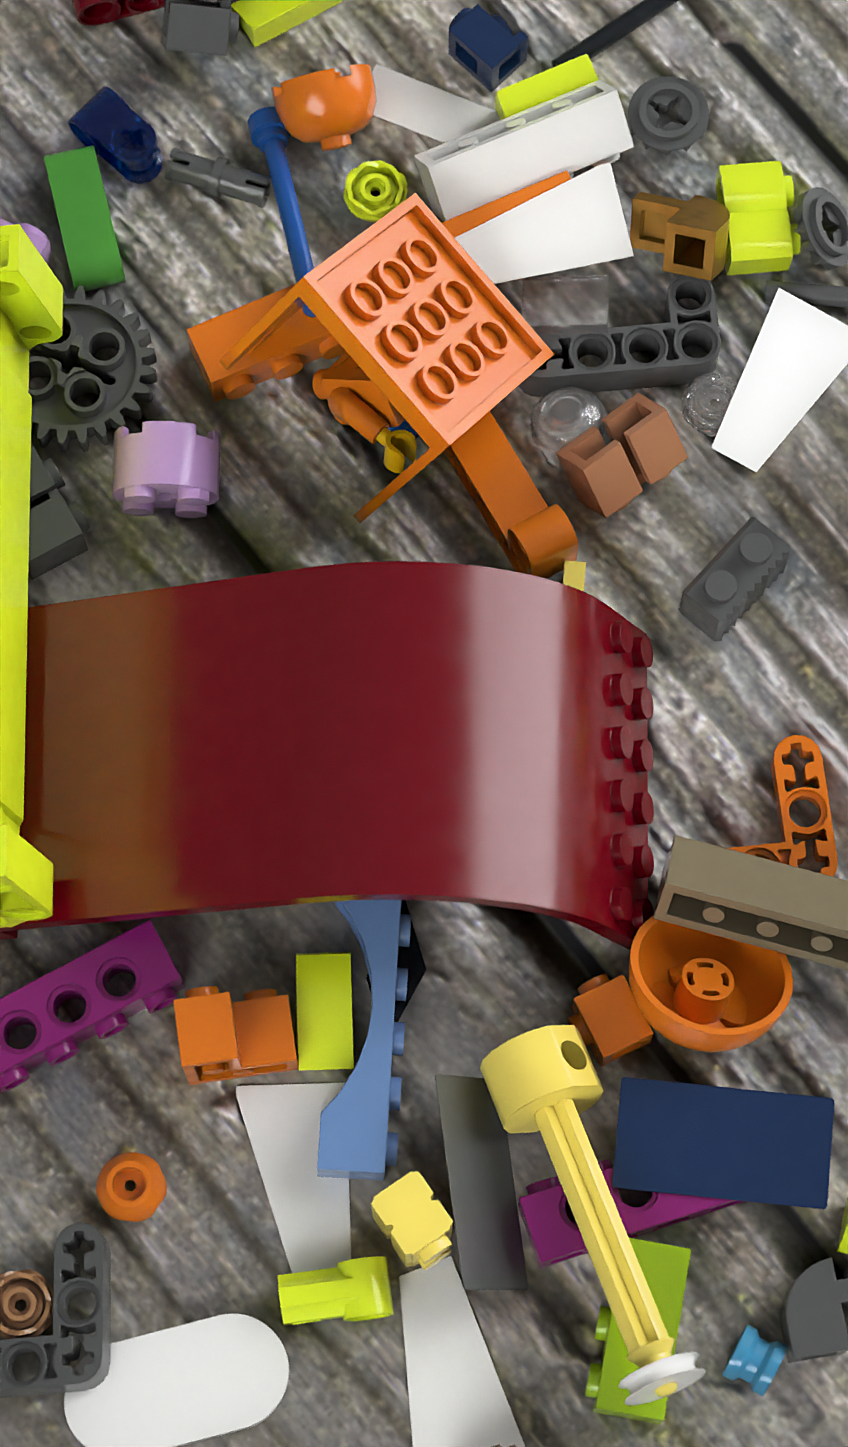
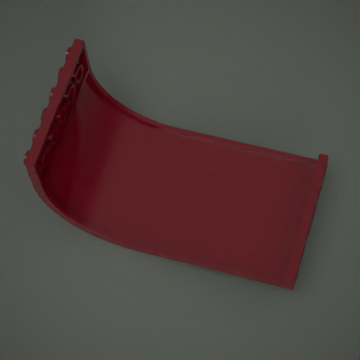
[0,561,654,949]

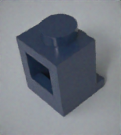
[448,4,528,93]

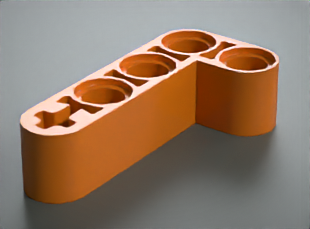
[443,411,579,579]

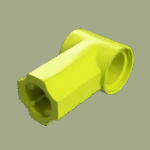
[277,1256,394,1325]

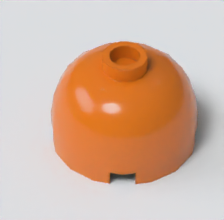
[271,64,377,152]

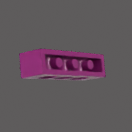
[0,920,185,1092]
[518,1159,746,1269]

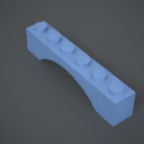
[317,900,411,1181]

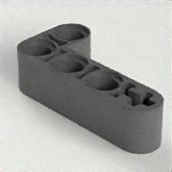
[518,274,721,397]

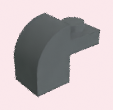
[780,1258,848,1363]

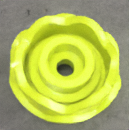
[343,160,407,222]

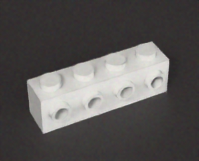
[414,79,634,221]

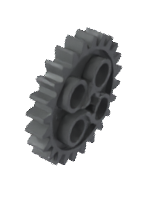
[28,286,158,452]

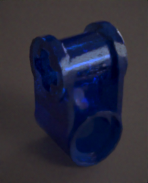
[67,86,164,184]

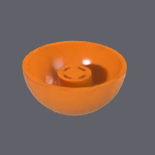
[628,915,793,1052]

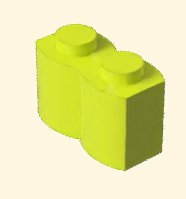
[715,161,801,276]

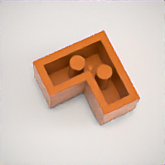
[173,986,298,1085]

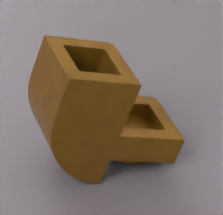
[630,192,730,281]

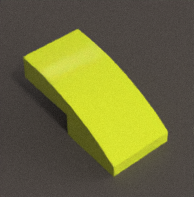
[296,952,354,1070]

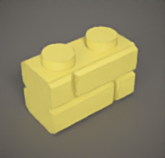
[371,1171,453,1271]

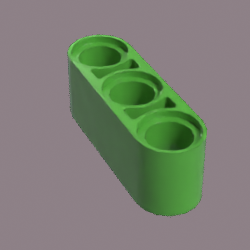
[43,145,126,292]

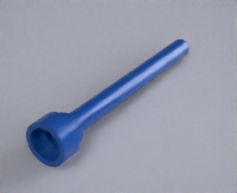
[247,107,316,317]

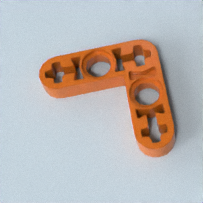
[727,735,838,877]

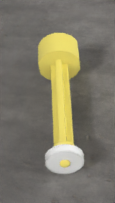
[480,1025,706,1405]

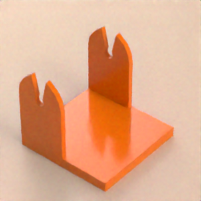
[220,193,554,523]

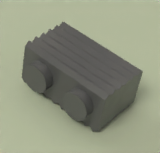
[678,517,790,641]

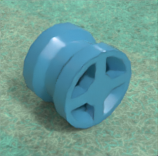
[721,1324,788,1397]

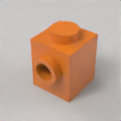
[567,974,654,1067]

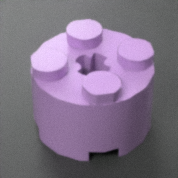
[112,421,221,518]

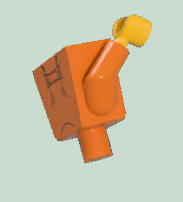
[312,352,417,473]

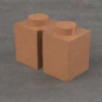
[556,393,688,518]

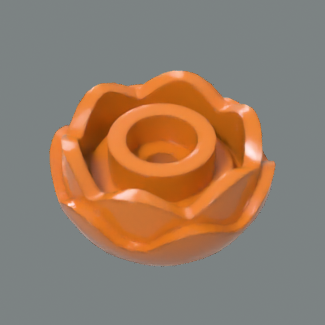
[96,1152,167,1222]

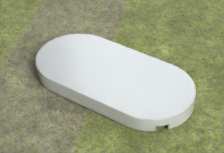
[64,1313,290,1447]

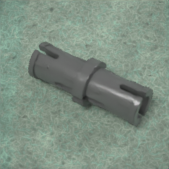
[165,147,272,208]

